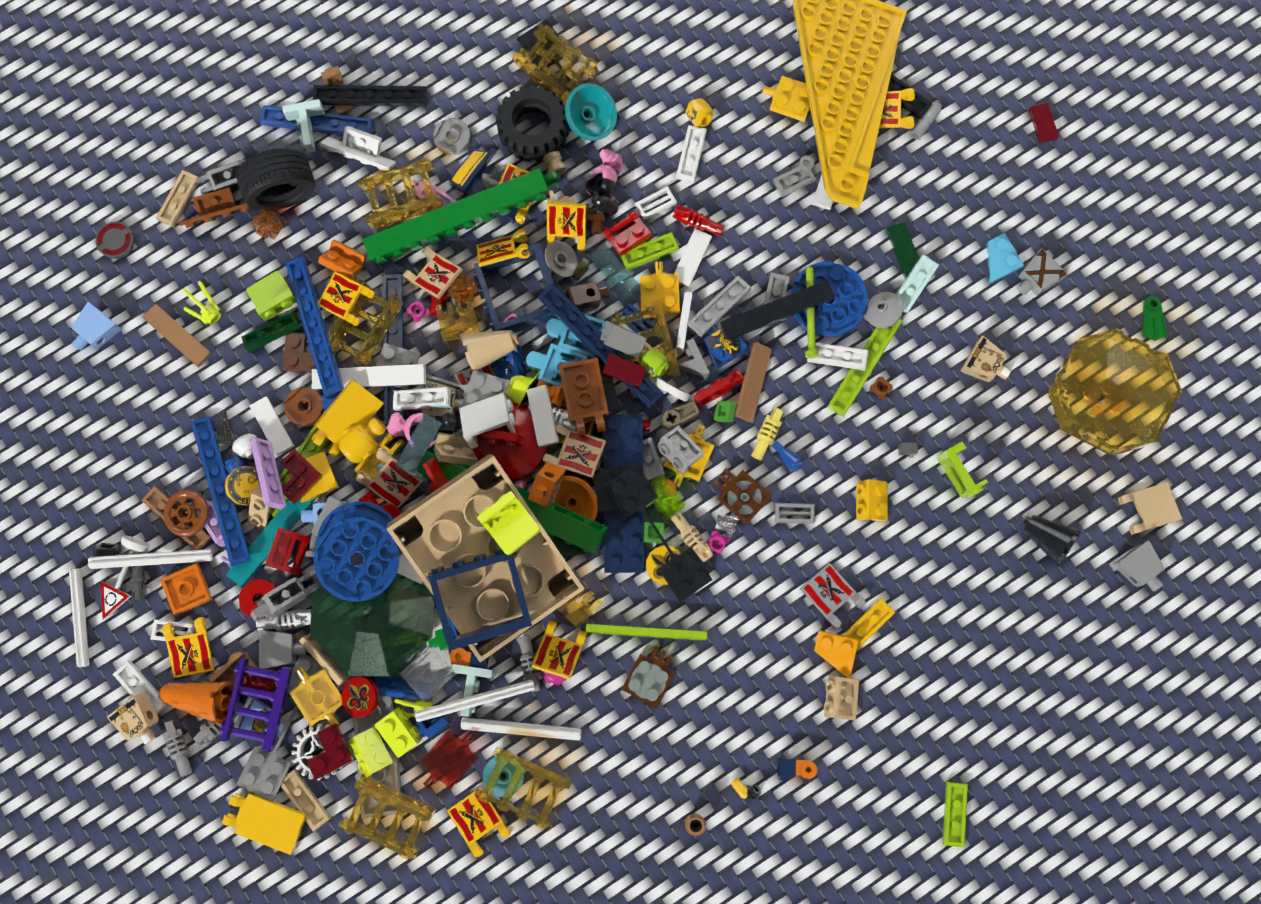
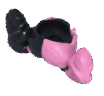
[586,149,623,216]
[387,412,456,450]

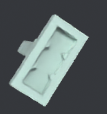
[282,99,325,153]
[451,664,495,717]

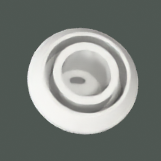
[232,433,256,459]

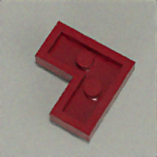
[280,449,323,505]
[307,723,354,780]

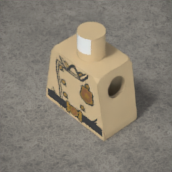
[960,336,1012,382]
[107,691,159,745]

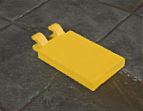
[311,379,384,457]
[222,793,307,855]

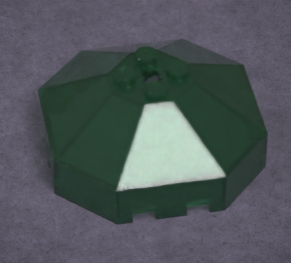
[310,573,435,678]

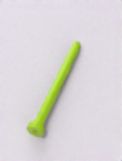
[805,266,819,358]

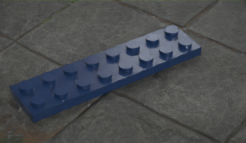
[603,414,644,573]

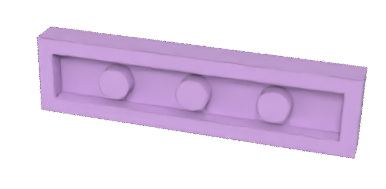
[250,437,286,510]

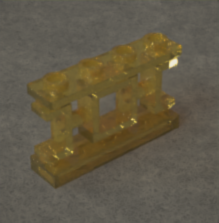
[512,23,599,102]

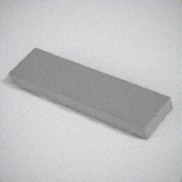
[687,276,752,337]

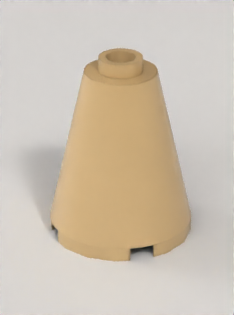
[462,330,519,370]

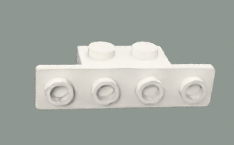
[320,126,396,171]

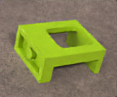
[937,441,988,498]

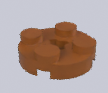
[284,388,324,427]

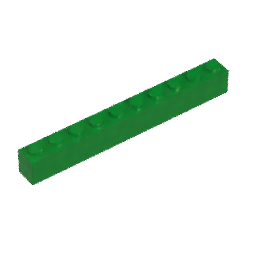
[362,168,550,265]
[417,447,608,554]

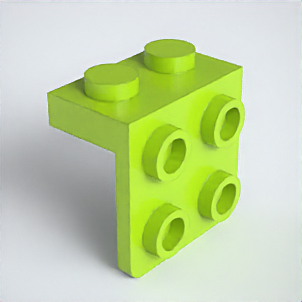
[246,271,297,321]

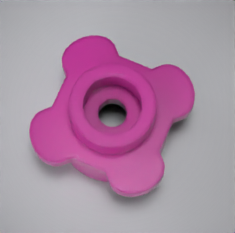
[406,300,429,323]
[706,530,729,553]

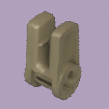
[662,402,699,431]

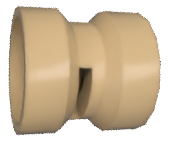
[543,151,567,175]

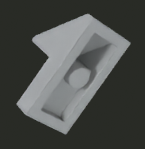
[680,338,710,379]

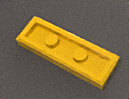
[842,598,895,651]

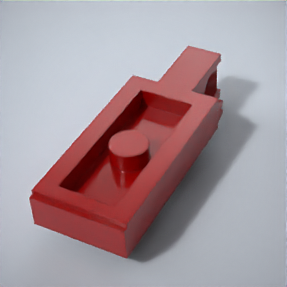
[694,369,744,409]

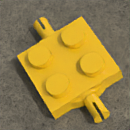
[762,76,811,122]
[640,262,680,327]
[663,424,715,488]
[288,666,343,726]

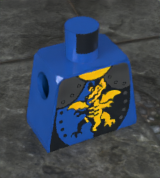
[703,325,748,371]

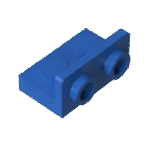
[493,344,527,380]

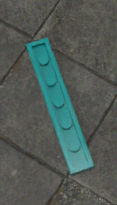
[226,497,318,588]

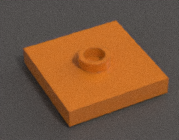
[160,563,213,616]

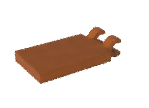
[559,358,609,436]

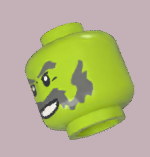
[639,349,669,378]

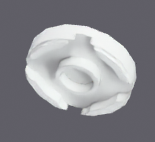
[654,377,691,401]

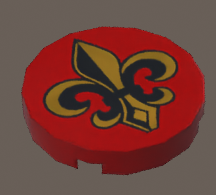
[341,676,379,718]

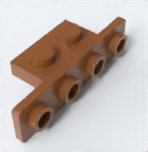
[179,187,252,228]

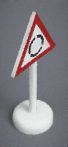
[101,536,150,620]

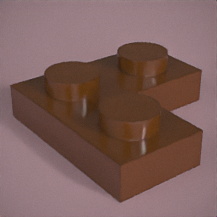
[282,333,316,373]

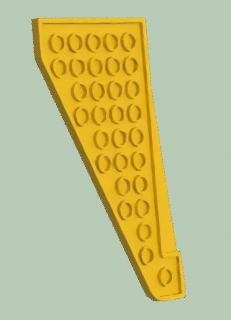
[792,0,907,210]

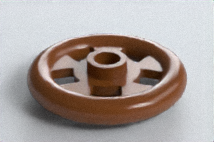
[163,489,209,537]

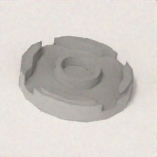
[433,118,471,155]

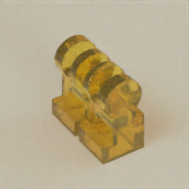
[436,298,480,342]
[557,578,603,630]

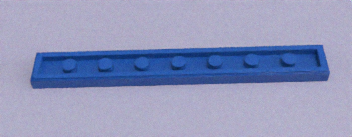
[285,255,344,397]
[190,416,251,567]

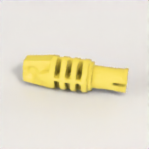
[751,408,783,460]

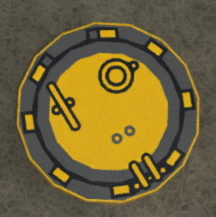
[225,466,260,506]

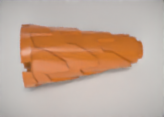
[159,682,234,724]

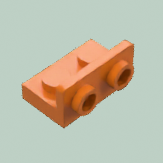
[318,239,366,280]

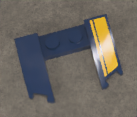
[449,147,531,224]

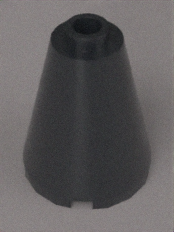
[1021,515,1081,566]

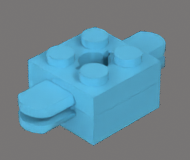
[546,314,606,359]
[526,343,588,386]

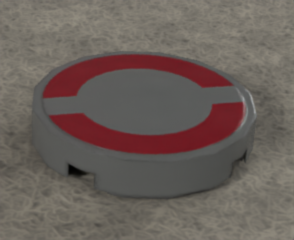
[95,222,135,259]

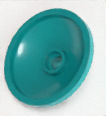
[565,83,617,141]

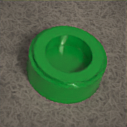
[544,171,561,187]

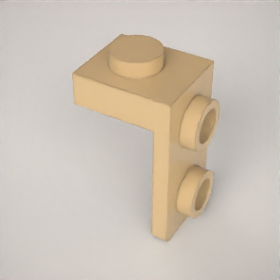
[247,485,270,530]

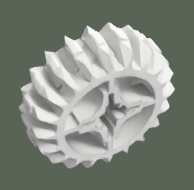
[291,724,347,780]

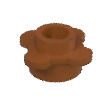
[869,377,893,400]

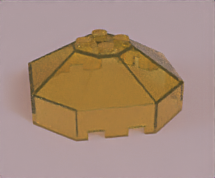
[1048,328,1182,456]

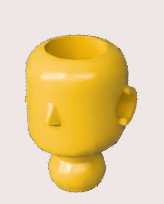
[338,418,386,463]

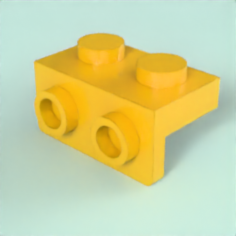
[856,479,888,522]

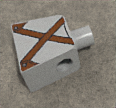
[1017,248,1068,295]

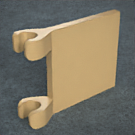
[1118,482,1182,535]

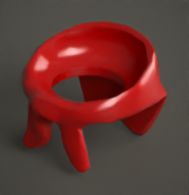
[243,674,276,692]

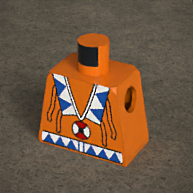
[528,461,566,507]

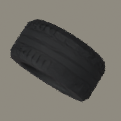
[236,148,315,211]

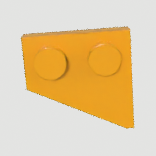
[814,630,859,678]

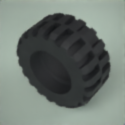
[496,85,569,162]

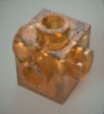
[252,209,284,240]
[449,274,477,305]

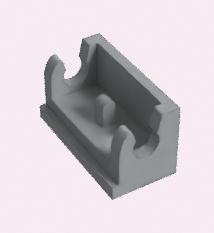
[600,321,647,358]

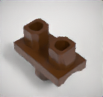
[586,204,605,235]

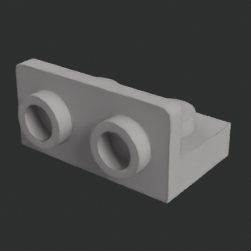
[657,425,705,474]

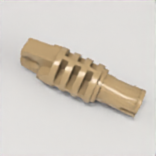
[670,512,713,563]

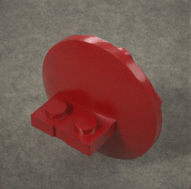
[473,402,548,481]

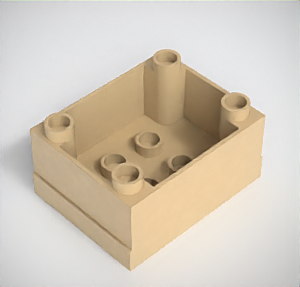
[386,454,584,662]

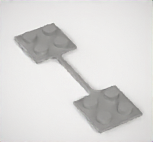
[376,343,510,407]
[236,654,332,801]

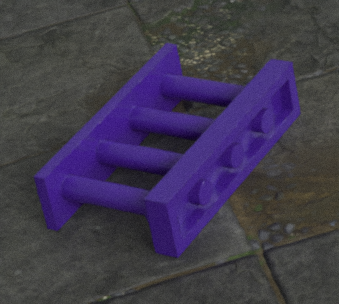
[220,658,293,751]

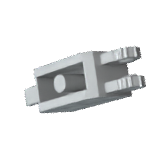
[196,159,245,194]
[250,573,319,621]

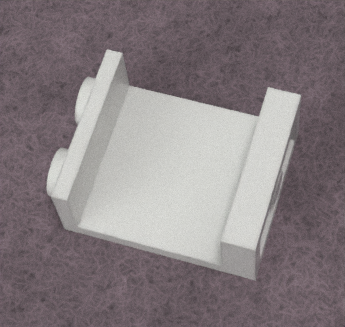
[459,393,517,449]

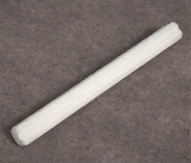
[88,549,213,569]
[414,680,535,722]
[461,717,581,741]

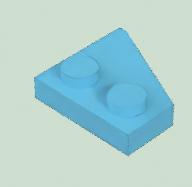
[987,233,1024,284]

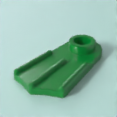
[1142,296,1167,341]

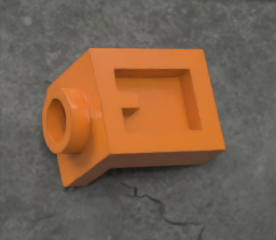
[536,380,564,407]

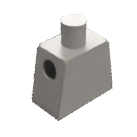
[1112,540,1164,591]
[259,630,307,670]

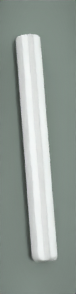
[69,568,89,667]

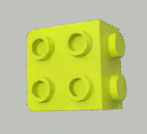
[477,491,540,555]

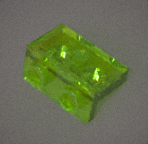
[650,475,685,521]

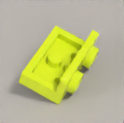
[374,707,422,758]
[348,726,393,778]

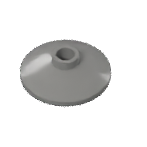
[545,241,578,278]
[865,292,903,328]

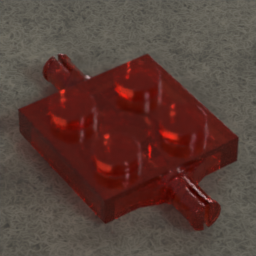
[420,730,479,789]

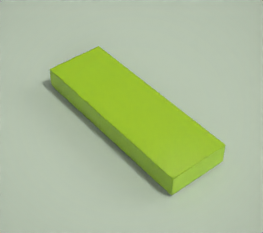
[621,232,679,271]
[942,782,968,847]

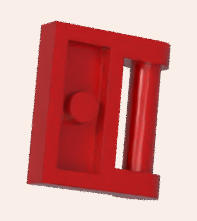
[602,210,652,257]
[265,527,311,576]

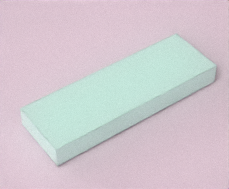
[896,254,939,313]

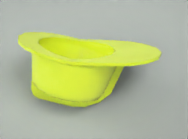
[506,372,540,408]

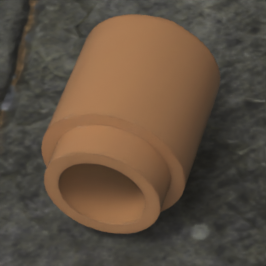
[685,813,706,836]

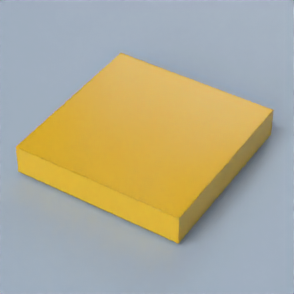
[289,451,339,503]

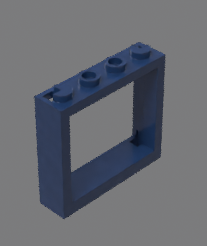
[472,243,558,333]
[427,549,532,651]

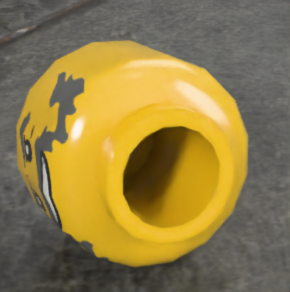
[686,98,713,127]

